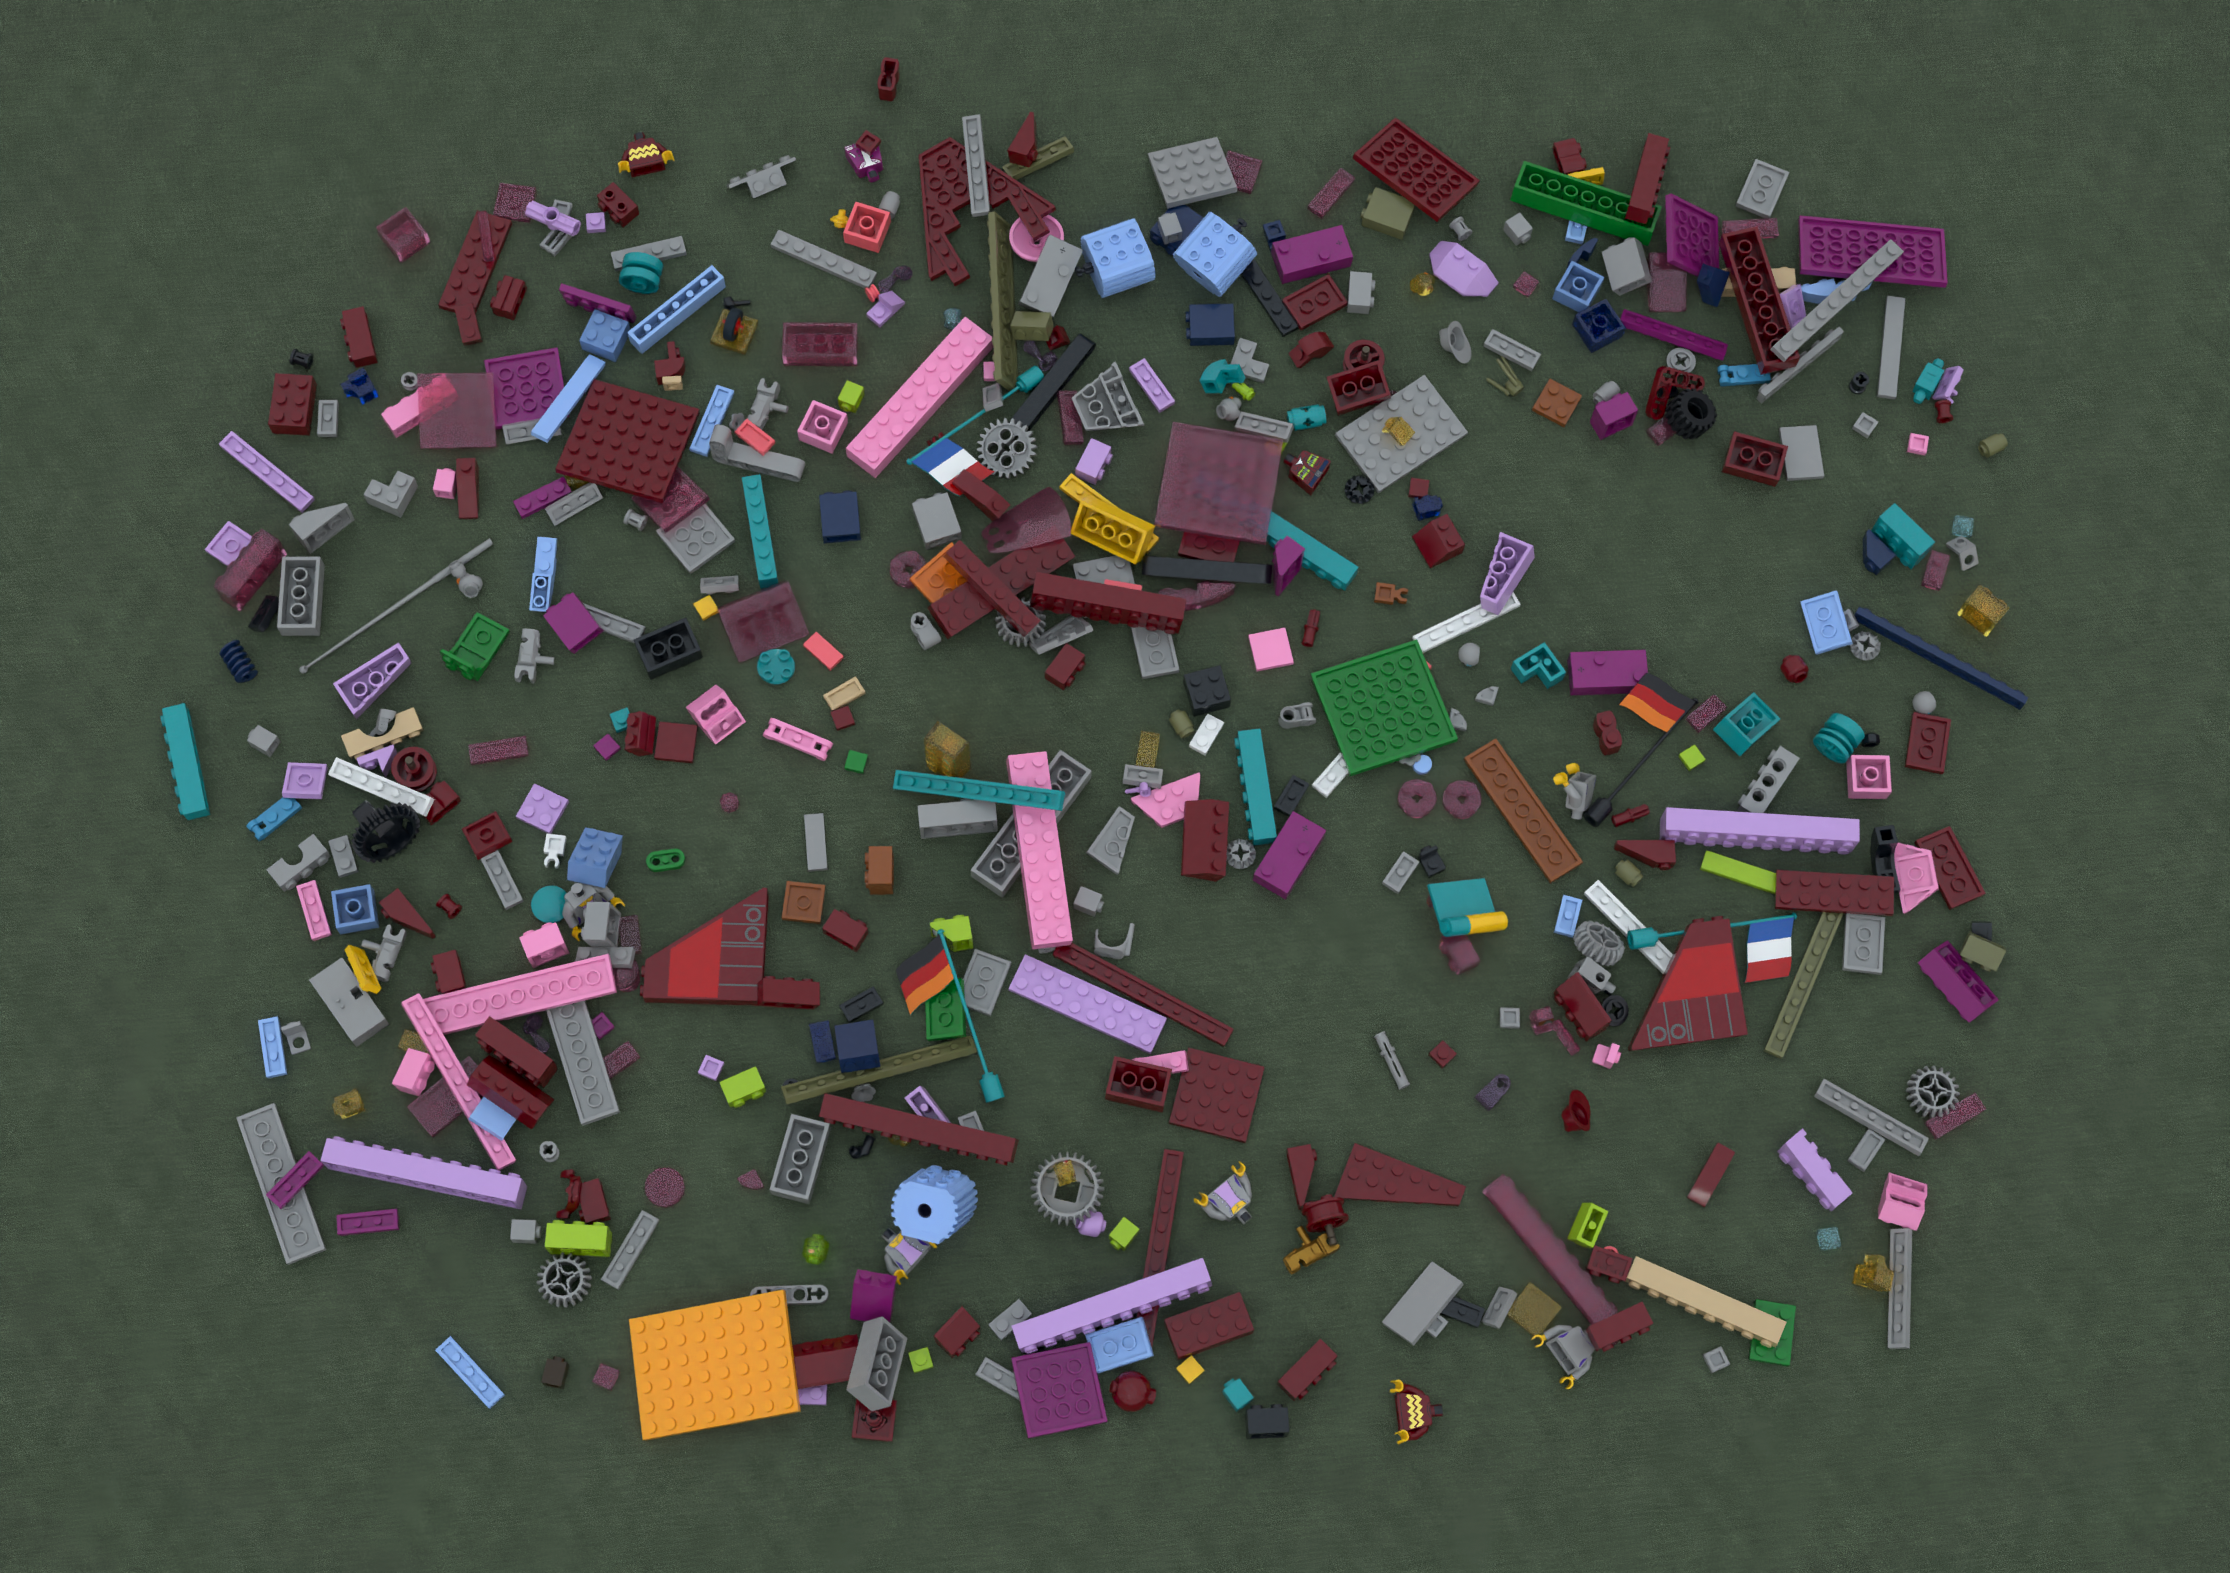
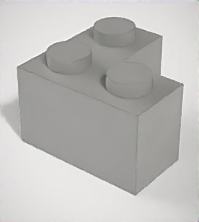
[364,471,418,518]

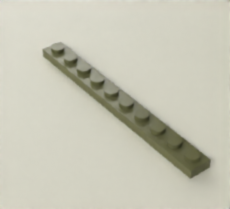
[1764,912,1844,1059]
[781,1035,977,1104]

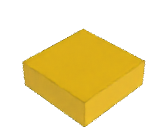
[693,595,719,621]
[1176,1355,1205,1384]

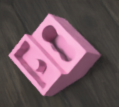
[686,685,746,744]
[1878,1173,1927,1231]

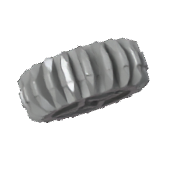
[995,597,1046,647]
[1573,920,1625,966]
[1905,1066,1960,1119]
[537,1253,592,1308]

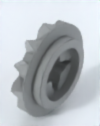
[1666,348,1696,376]
[1850,631,1881,660]
[1226,838,1256,869]

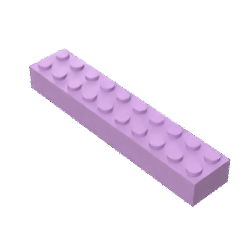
[1660,807,1860,855]
[320,1136,527,1209]
[1012,1258,1212,1355]

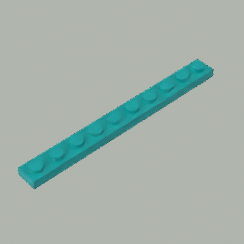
[893,770,1065,811]

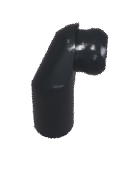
[849,1135,875,1159]

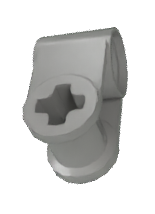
[911,612,942,651]
[1278,702,1317,729]

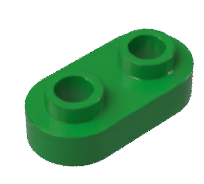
[646,848,685,872]

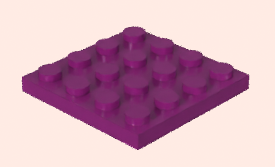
[1665,194,1719,277]
[484,347,569,430]
[1011,1342,1107,1439]

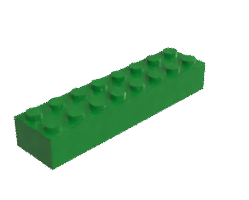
[1510,161,1662,246]

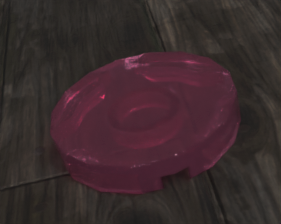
[645,1168,685,1208]

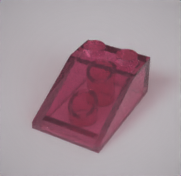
[1647,252,1687,312]

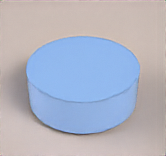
[1412,754,1432,775]

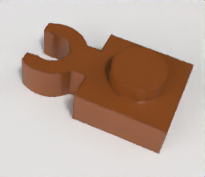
[1374,582,1408,605]

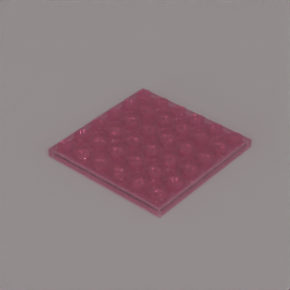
[1154,422,1283,545]

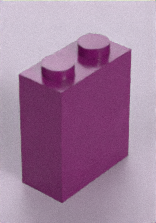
[543,592,604,654]
[850,1269,897,1323]

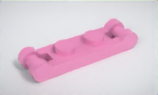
[763,718,833,761]

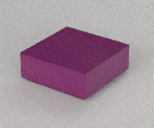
[593,734,621,761]
[592,1012,615,1040]

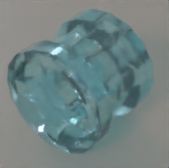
[943,308,962,330]

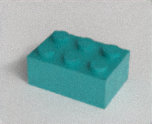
[1871,503,1935,569]

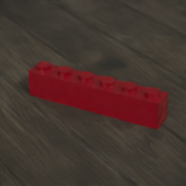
[1625,133,1671,224]
[943,540,1041,637]

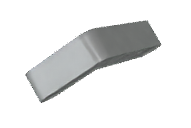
[709,424,806,482]

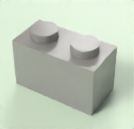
[1347,271,1375,314]

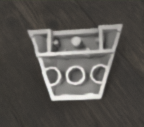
[1071,361,1144,431]

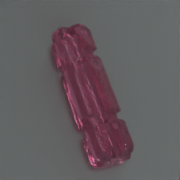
[1551,1019,1580,1055]

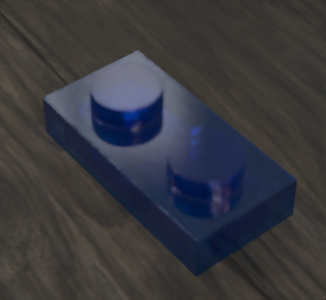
[809,1020,836,1063]

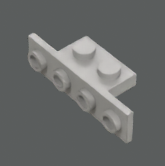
[726,155,796,198]

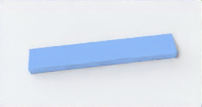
[531,354,605,443]

